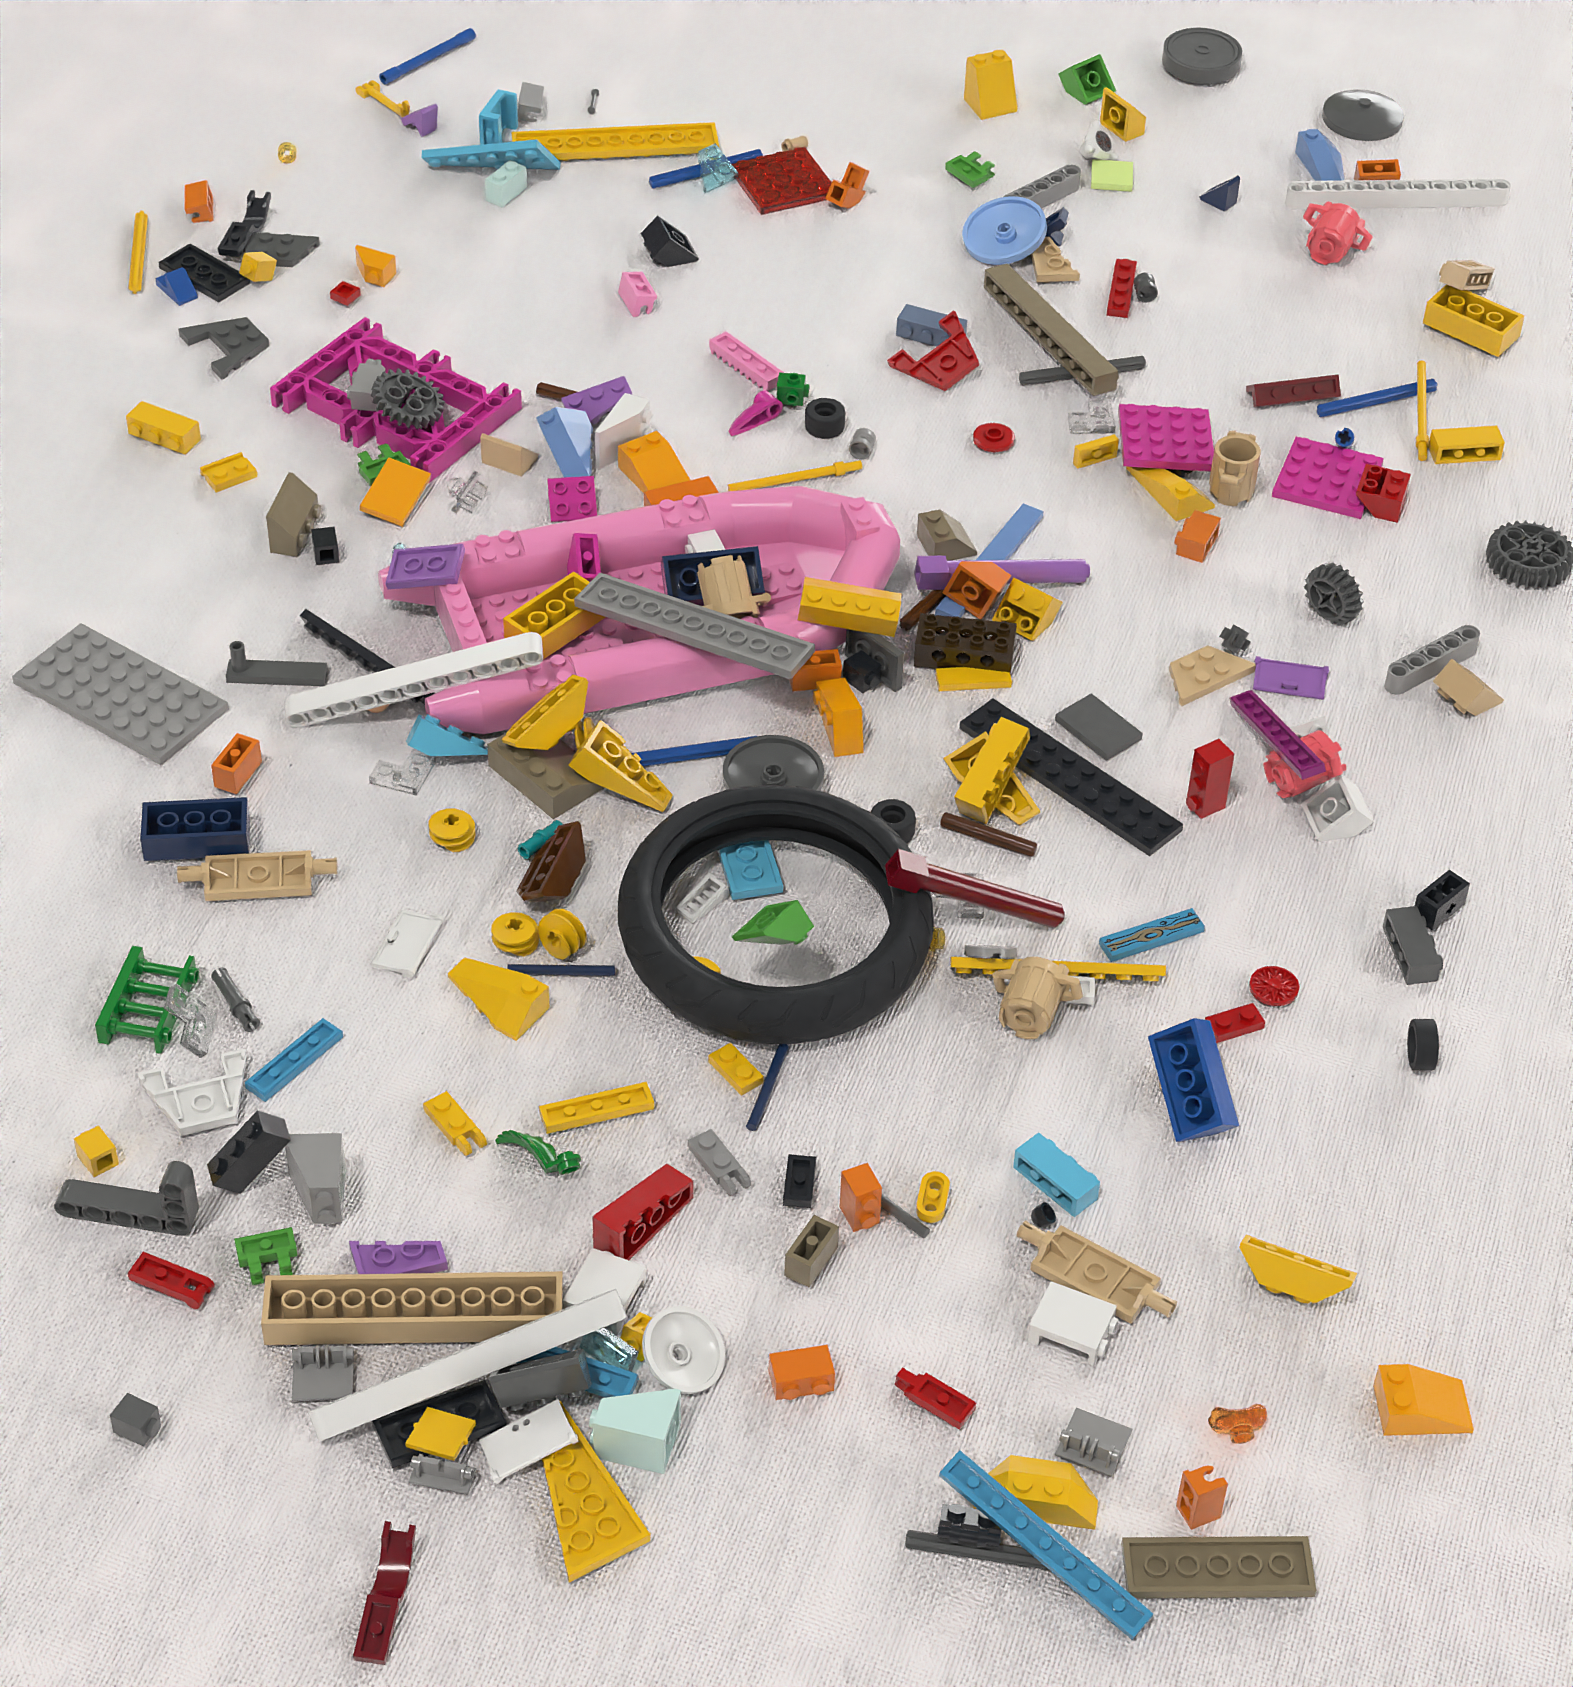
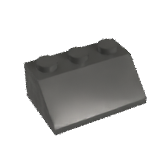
[489,1349,592,1411]

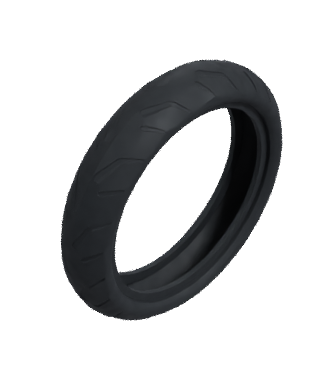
[617,785,934,1044]

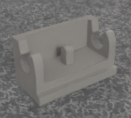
[517,82,544,122]

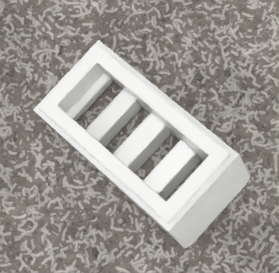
[674,873,730,924]

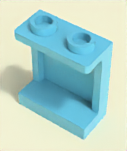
[479,89,518,145]

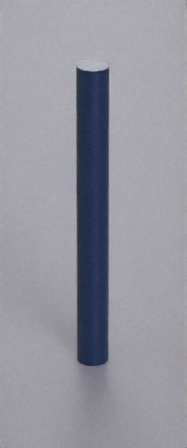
[507,964,615,976]
[746,1044,789,1131]

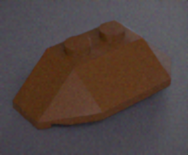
[516,821,586,901]

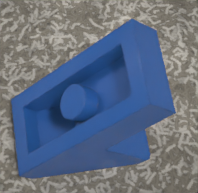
[155,267,198,306]

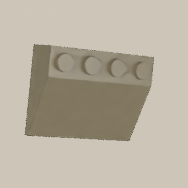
[487,733,605,819]

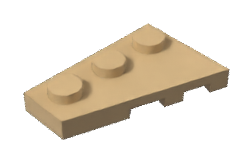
[1030,237,1080,283]

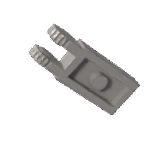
[688,1129,751,1196]

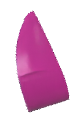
[728,390,783,436]

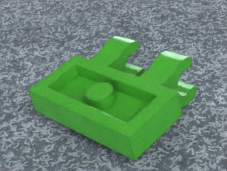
[945,151,995,188]
[357,443,411,486]
[234,1227,298,1285]

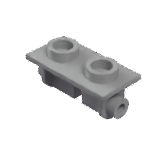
[408,1454,477,1495]

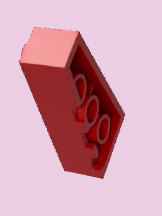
[592,1164,693,1261]

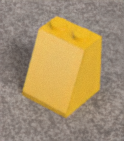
[964,49,1017,120]

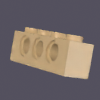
[1439,260,1495,290]

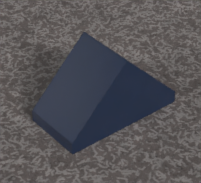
[1199,175,1240,212]

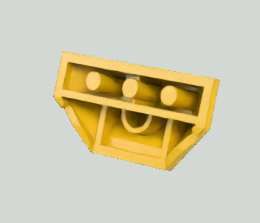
[501,674,588,750]
[1239,1234,1357,1303]
[973,1455,1098,1530]

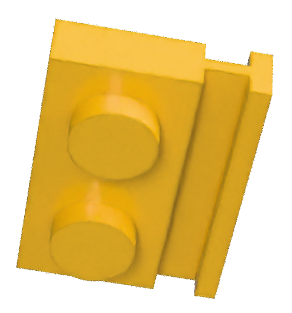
[200,452,257,492]

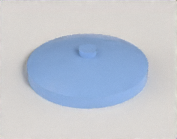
[962,196,1047,265]

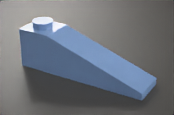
[1295,129,1345,181]
[536,407,593,478]

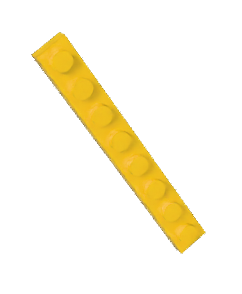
[950,957,1166,981]

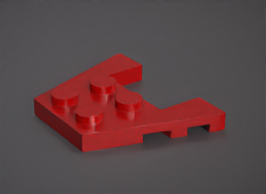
[887,310,979,391]

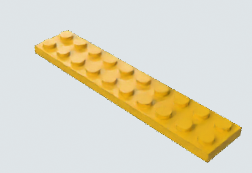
[511,122,719,161]

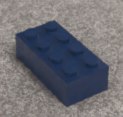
[661,546,765,606]
[140,797,250,861]

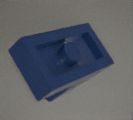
[1045,207,1069,246]

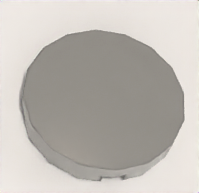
[964,945,1017,959]

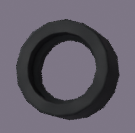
[1407,1019,1439,1071]

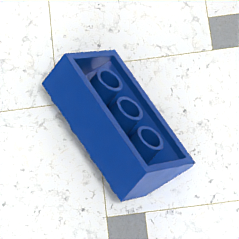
[1148,1018,1239,1142]

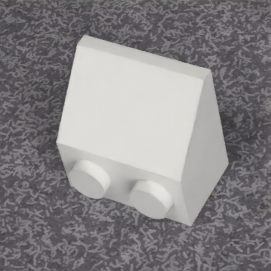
[1301,775,1374,842]

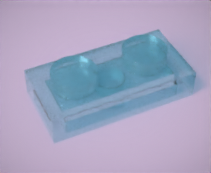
[579,1327,639,1372]

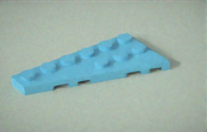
[421,140,561,170]

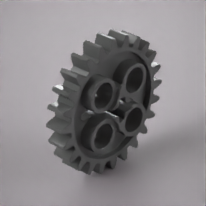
[371,368,445,429]

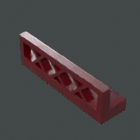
[1246,374,1341,407]

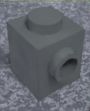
[110,1393,161,1447]

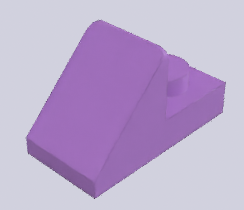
[401,103,438,137]

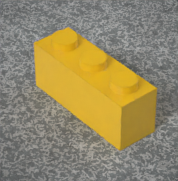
[126,401,201,455]
[1428,425,1505,464]

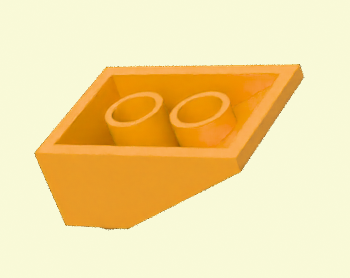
[618,431,690,493]
[1373,1364,1474,1436]

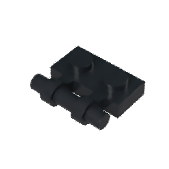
[937,1504,1002,1548]

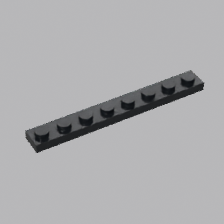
[299,609,435,707]

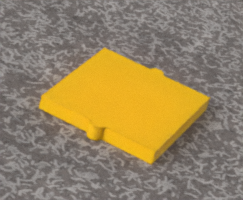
[405,1407,476,1461]

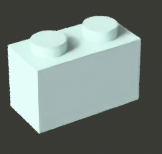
[485,160,527,208]

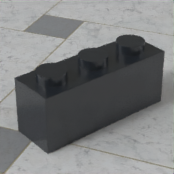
[207,1110,291,1194]

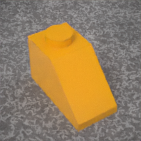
[355,245,396,287]

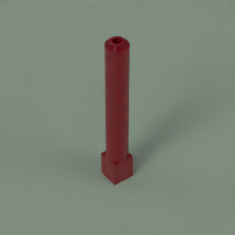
[885,849,1065,928]

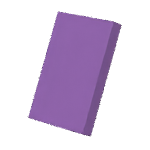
[385,543,465,590]

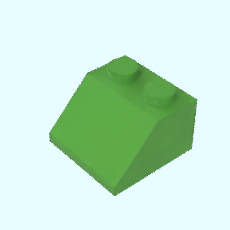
[1058,54,1116,105]

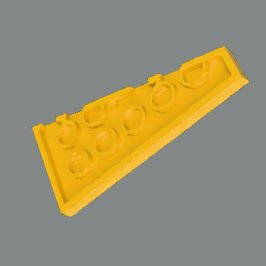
[542,1400,651,1583]

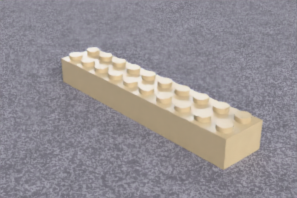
[261,1271,563,1345]

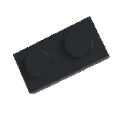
[783,1154,816,1208]

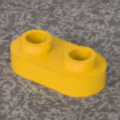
[916,1171,950,1223]

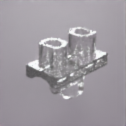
[447,471,488,514]

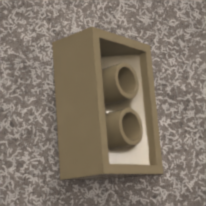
[266,472,321,557]

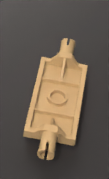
[177,850,338,901]
[1017,1220,1177,1324]

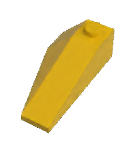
[1126,466,1215,521]
[568,720,673,812]

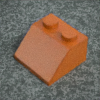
[942,561,1012,619]

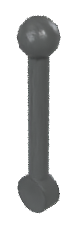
[587,89,599,114]

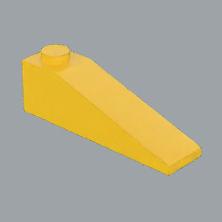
[943,731,1040,826]
[448,957,550,1041]

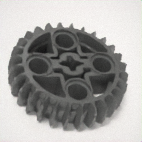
[1486,520,1573,590]

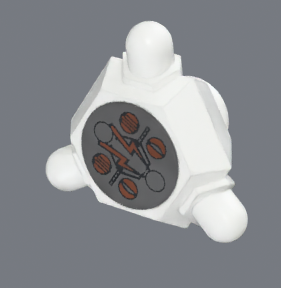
[1080,120,1118,161]

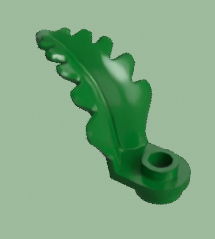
[495,1130,582,1175]

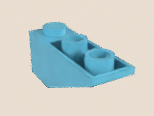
[406,714,488,756]

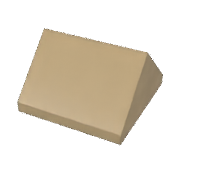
[480,433,539,477]

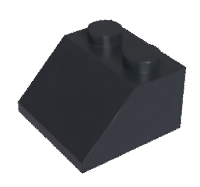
[640,215,699,267]

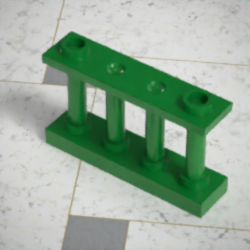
[95,945,199,1054]

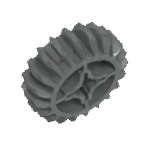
[1304,562,1364,626]

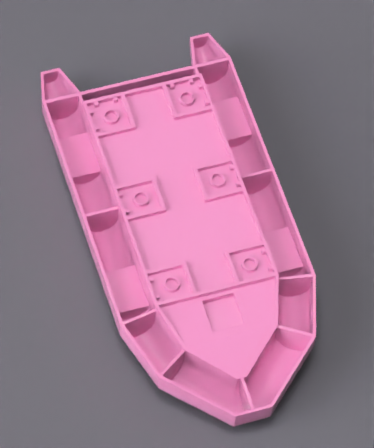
[378,486,900,734]

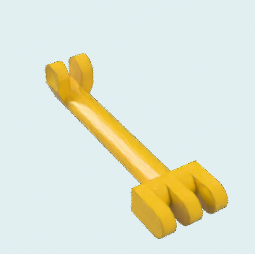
[355,80,410,117]

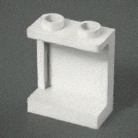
[563,1248,646,1337]
[1027,1281,1119,1366]

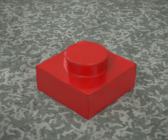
[330,281,361,306]

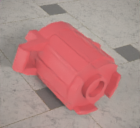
[1303,201,1373,265]
[1263,730,1346,798]

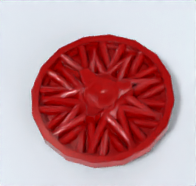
[973,423,1015,452]
[1249,966,1300,1006]

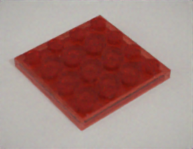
[729,147,832,215]

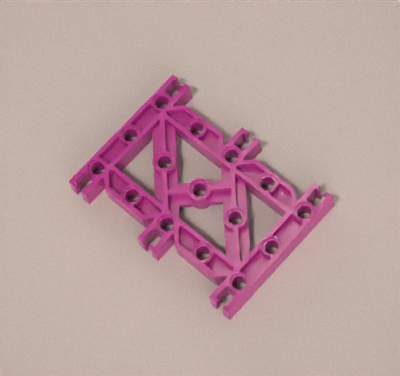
[270,317,522,483]

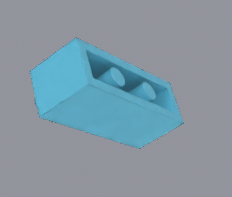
[1013,1132,1100,1217]

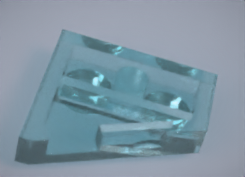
[697,143,739,194]

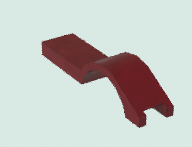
[353,1521,416,1665]

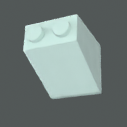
[589,1389,681,1474]

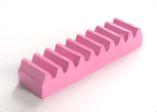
[709,331,784,391]

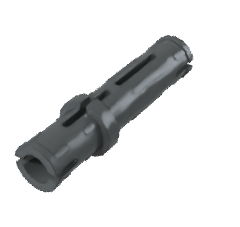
[211,967,260,1032]

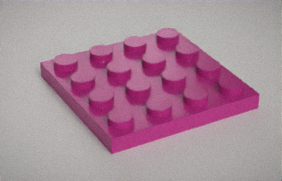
[1118,404,1214,472]
[1272,436,1384,519]

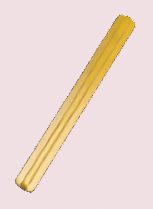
[128,210,148,294]

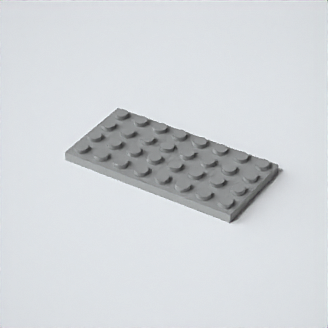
[12,623,229,765]

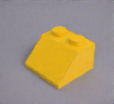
[1100,87,1146,142]

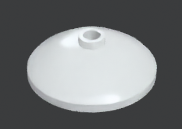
[642,1306,725,1394]

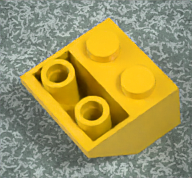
[992,577,1063,641]

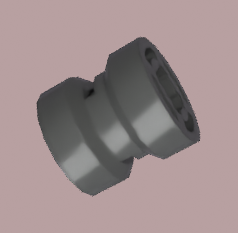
[1133,272,1158,303]

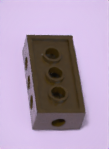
[914,613,1017,675]

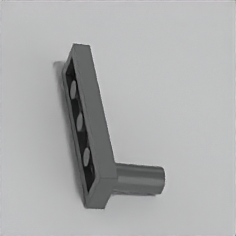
[226,641,328,687]

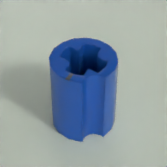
[1335,428,1354,449]

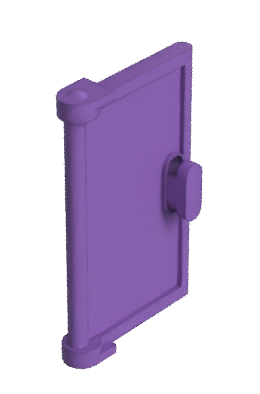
[1253,656,1329,700]

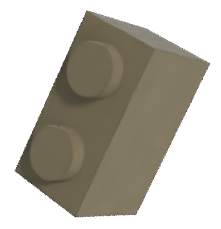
[784,1215,839,1288]

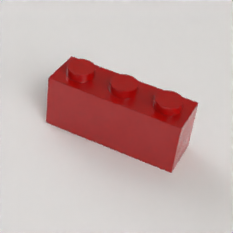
[1186,739,1235,819]

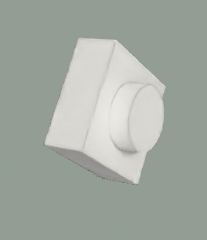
[1067,976,1095,1005]

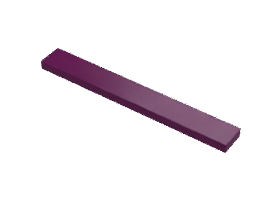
[1229,690,1326,780]

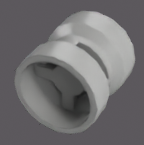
[849,428,876,460]

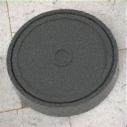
[1162,27,1243,84]

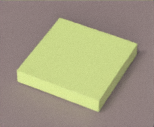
[1091,159,1133,192]

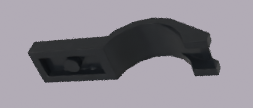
[217,190,271,257]

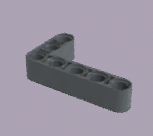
[54,1161,199,1236]

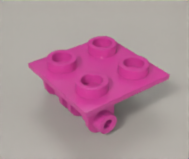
[547,476,597,522]

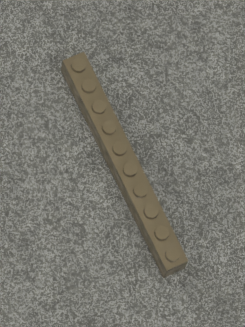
[984,263,1119,396]

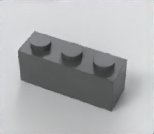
[1383,906,1443,985]

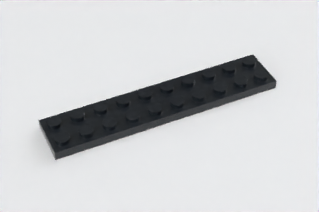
[959,698,1183,857]

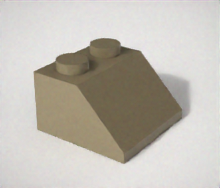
[917,509,977,561]

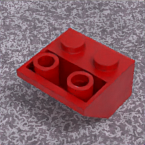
[1356,464,1411,523]

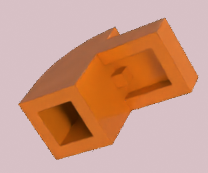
[825,162,870,208]

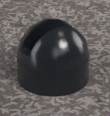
[1031,1202,1056,1228]

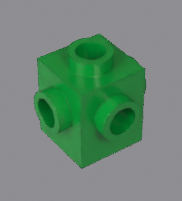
[776,372,810,406]

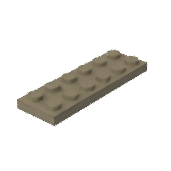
[1121,1536,1317,1599]

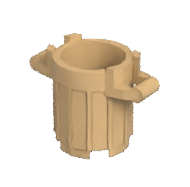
[1209,430,1261,506]
[697,555,771,619]
[992,957,1083,1039]

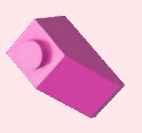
[567,533,601,582]

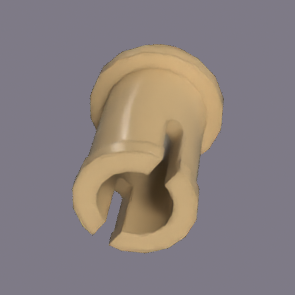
[781,135,809,155]

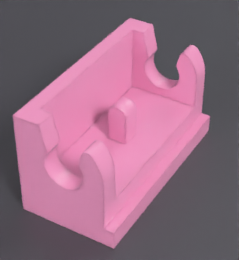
[618,272,657,317]

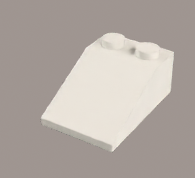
[595,393,652,469]

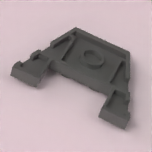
[178,317,269,380]

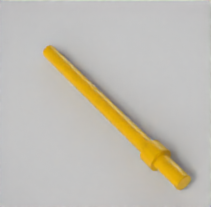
[1415,360,1429,461]
[728,460,862,491]

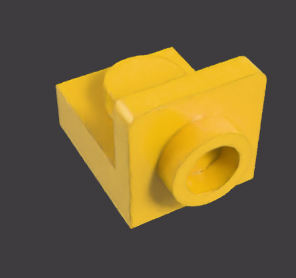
[618,1312,652,1362]

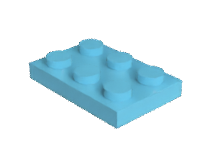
[717,840,783,900]

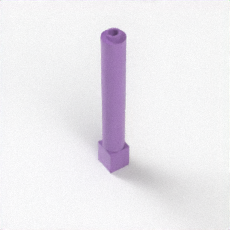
[914,556,1090,590]

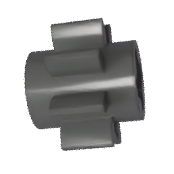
[1219,624,1251,654]

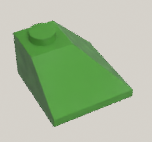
[732,900,814,945]

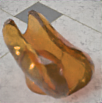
[1208,1404,1267,1444]

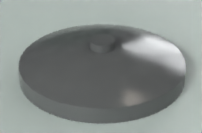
[1322,89,1404,141]
[722,735,824,791]

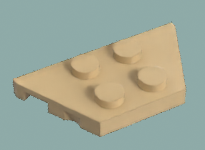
[1169,645,1256,706]

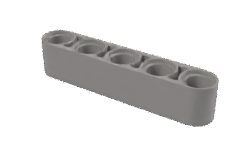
[1003,165,1081,209]
[1384,625,1480,695]

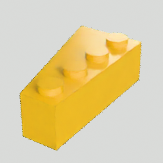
[954,717,1030,825]

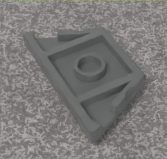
[243,232,320,268]

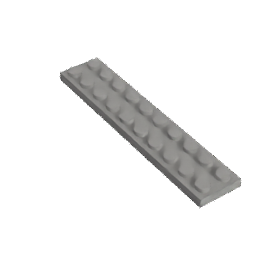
[574,573,815,679]

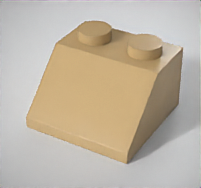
[1433,659,1504,716]

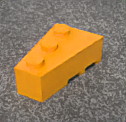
[813,678,864,757]

